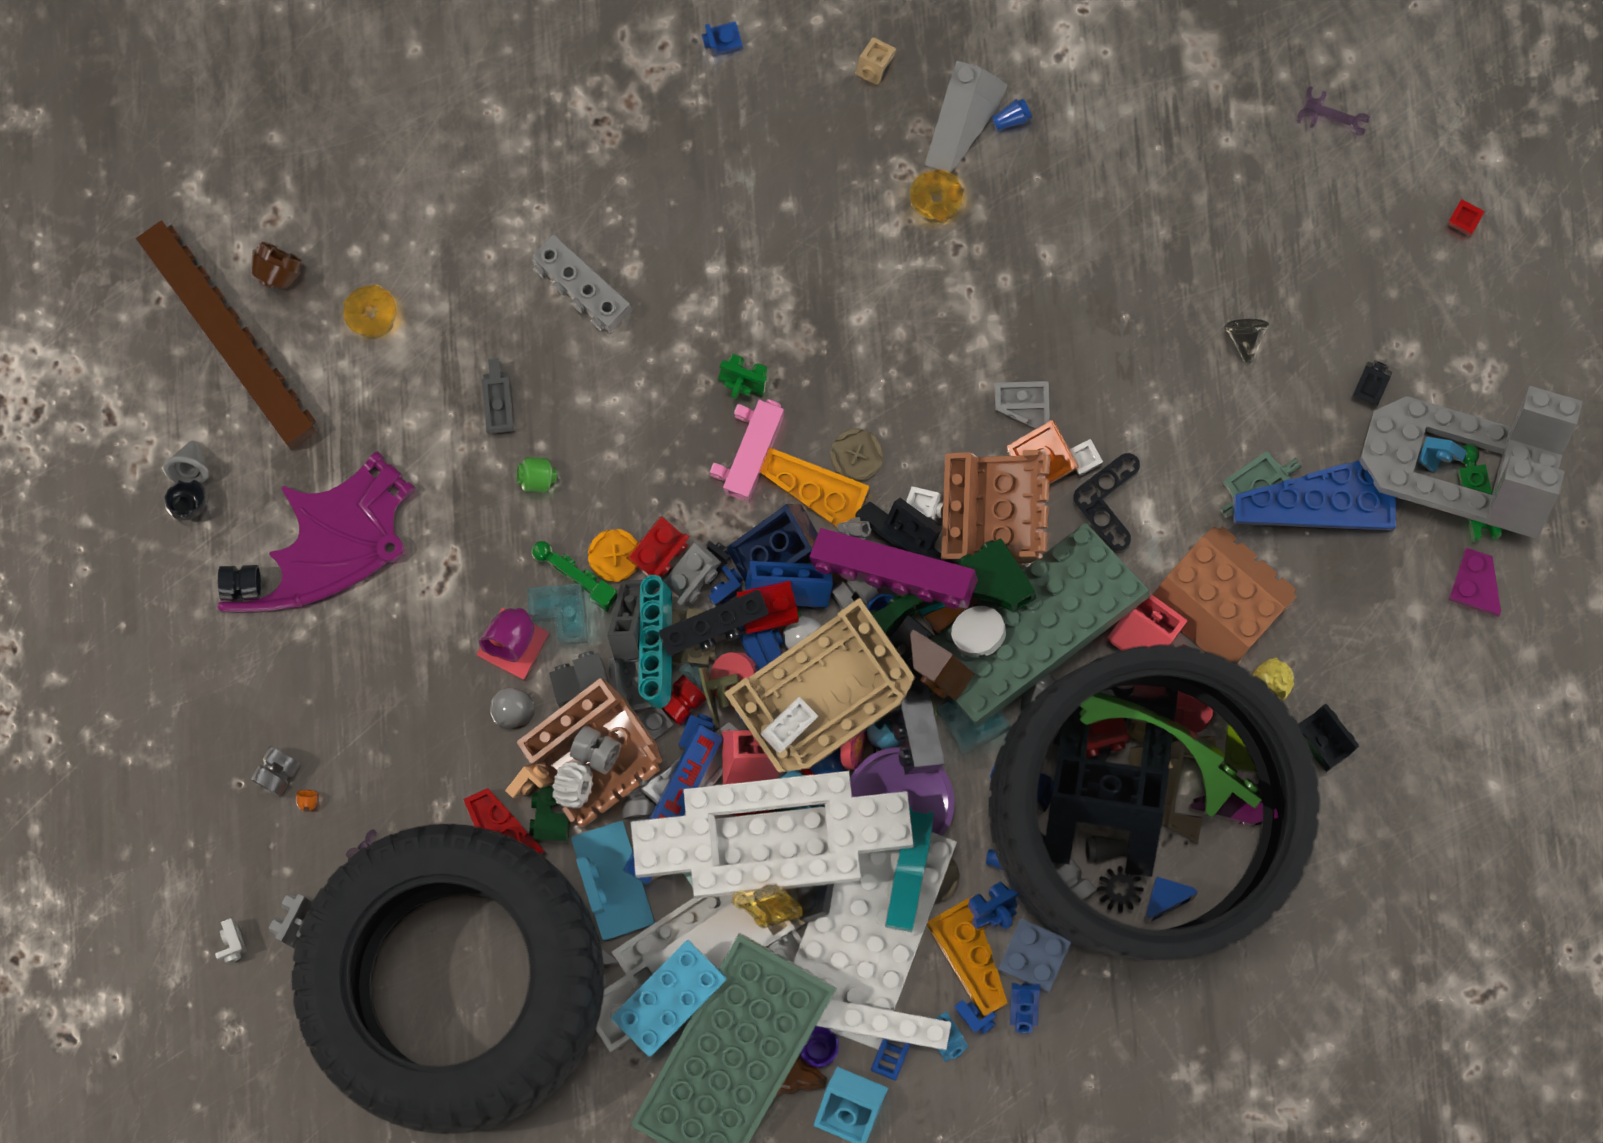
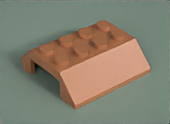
[941,450,1050,564]
[1153,526,1297,664]
[516,678,662,828]

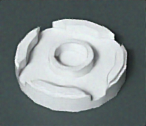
[951,606,1006,658]

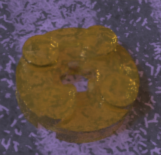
[910,169,963,224]
[343,285,397,339]

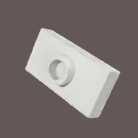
[760,697,818,754]

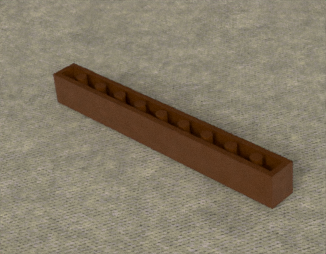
[136,220,317,450]

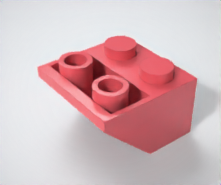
[1106,594,1188,651]
[722,730,780,785]

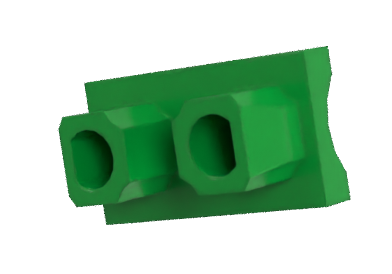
[718,354,768,400]

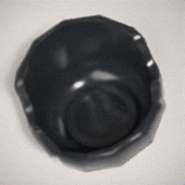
[164,480,206,520]

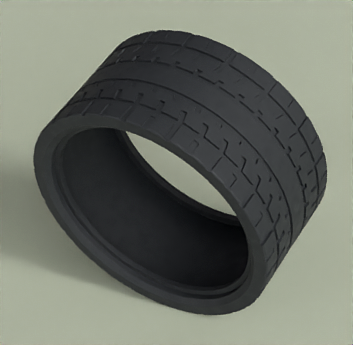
[988,645,1320,960]

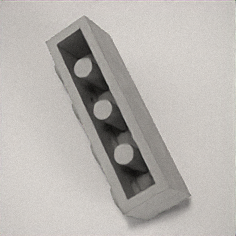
[531,235,632,333]

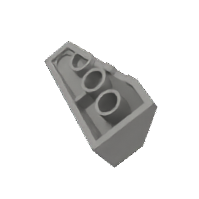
[925,60,1007,174]

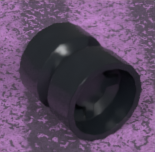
[218,565,261,601]

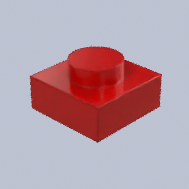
[1448,199,1485,237]

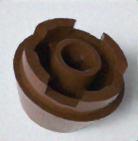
[251,241,303,289]

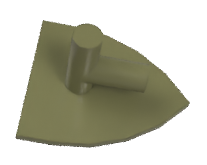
[698,667,739,729]

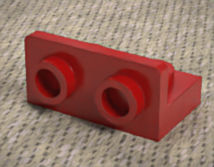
[626,516,690,577]
[737,581,799,634]

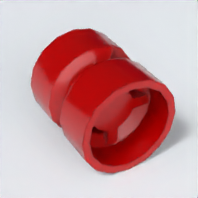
[661,675,707,726]

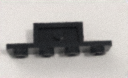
[855,498,954,564]
[658,590,769,656]

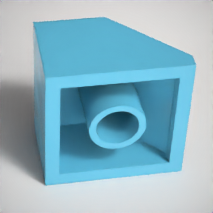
[813,1067,888,1143]

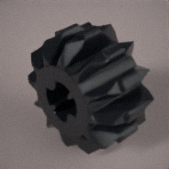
[1097,866,1144,913]

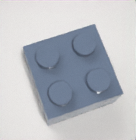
[998,918,1071,995]

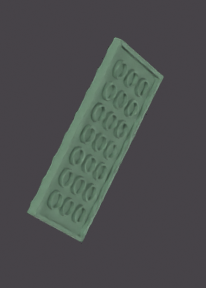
[931,523,1151,727]
[630,932,837,1143]

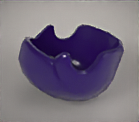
[799,1026,839,1068]

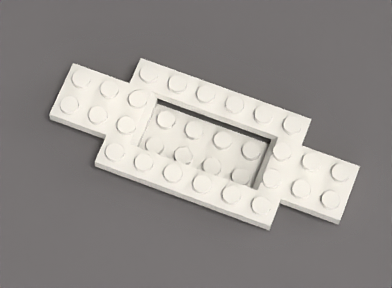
[631,771,913,899]
[596,888,808,1052]

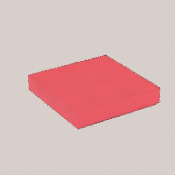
[476,608,550,681]

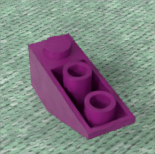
[1188,783,1278,827]

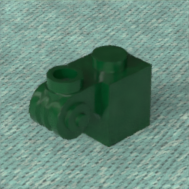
[529,786,570,845]

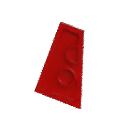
[463,788,546,854]

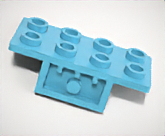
[571,821,655,941]
[611,940,726,1056]

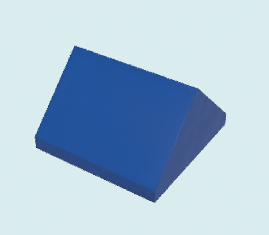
[1143,877,1198,925]

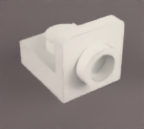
[906,486,944,526]
[215,918,247,963]

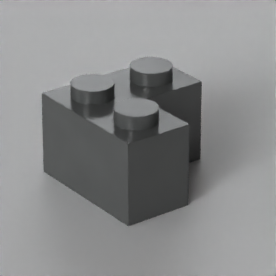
[549,651,609,708]

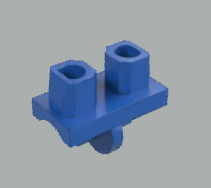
[968,881,1019,929]
[1010,983,1040,1033]

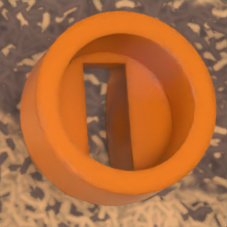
[296,790,318,811]

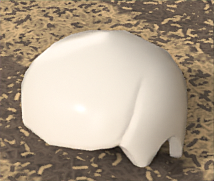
[782,616,822,650]

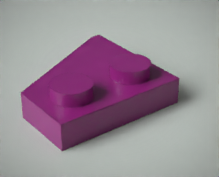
[1449,548,1501,617]

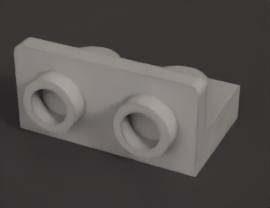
[664,541,722,606]

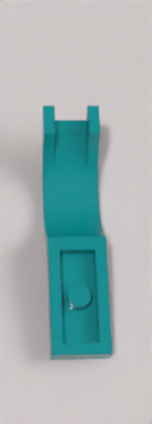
[885,807,934,932]

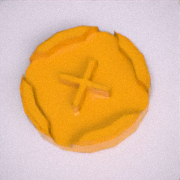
[588,529,638,583]

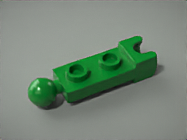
[1458,444,1502,543]
[531,541,618,612]

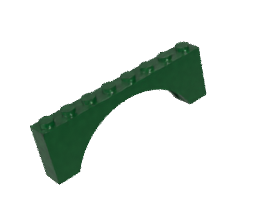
[870,538,1036,638]

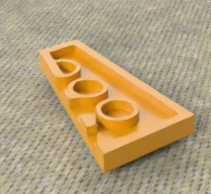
[760,447,870,527]
[926,895,1008,1018]

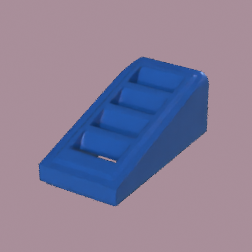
[870,1039,910,1081]

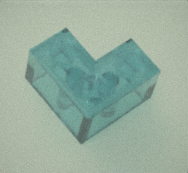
[527,584,588,645]

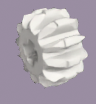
[552,761,594,808]

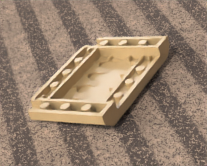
[725,598,916,773]

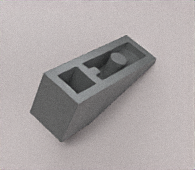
[607,580,643,660]

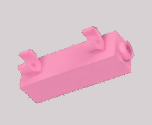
[710,399,785,503]

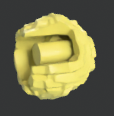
[1253,658,1294,701]

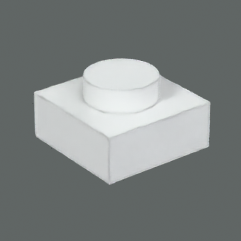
[1070,439,1103,476]

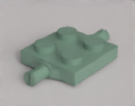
[1220,451,1302,526]

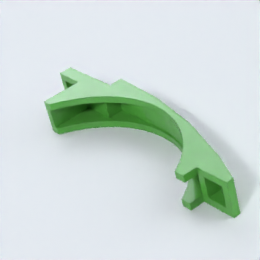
[1079,691,1262,817]

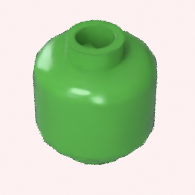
[516,457,557,492]

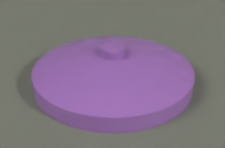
[850,747,954,836]

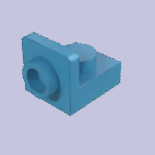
[1418,437,1467,472]
[935,1011,968,1062]

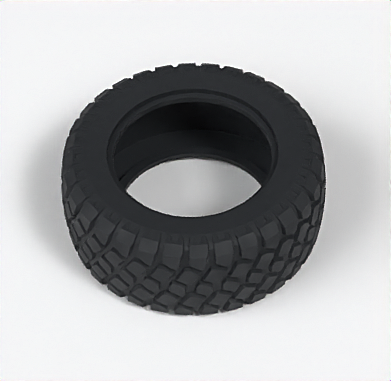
[292,824,604,1134]

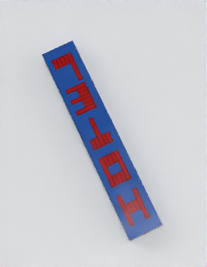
[623,725,723,884]

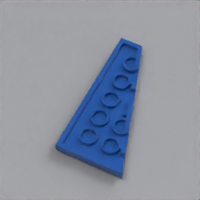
[1233,460,1396,531]

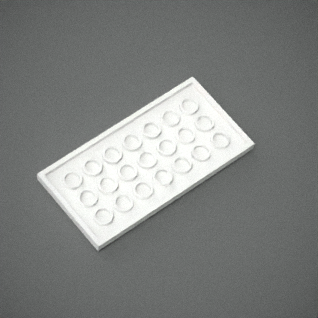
[793,832,957,1049]

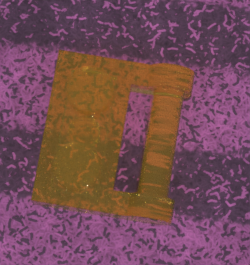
[732,884,803,928]

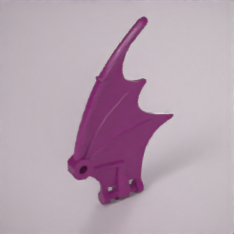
[217,451,416,612]

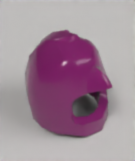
[479,608,535,662]

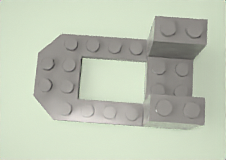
[1359,386,1583,539]

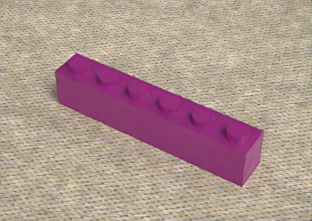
[810,528,978,609]

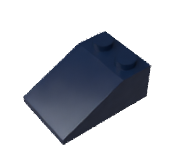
[726,504,818,582]

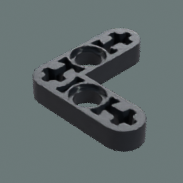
[1073,453,1140,553]

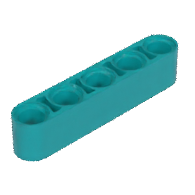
[639,575,672,709]

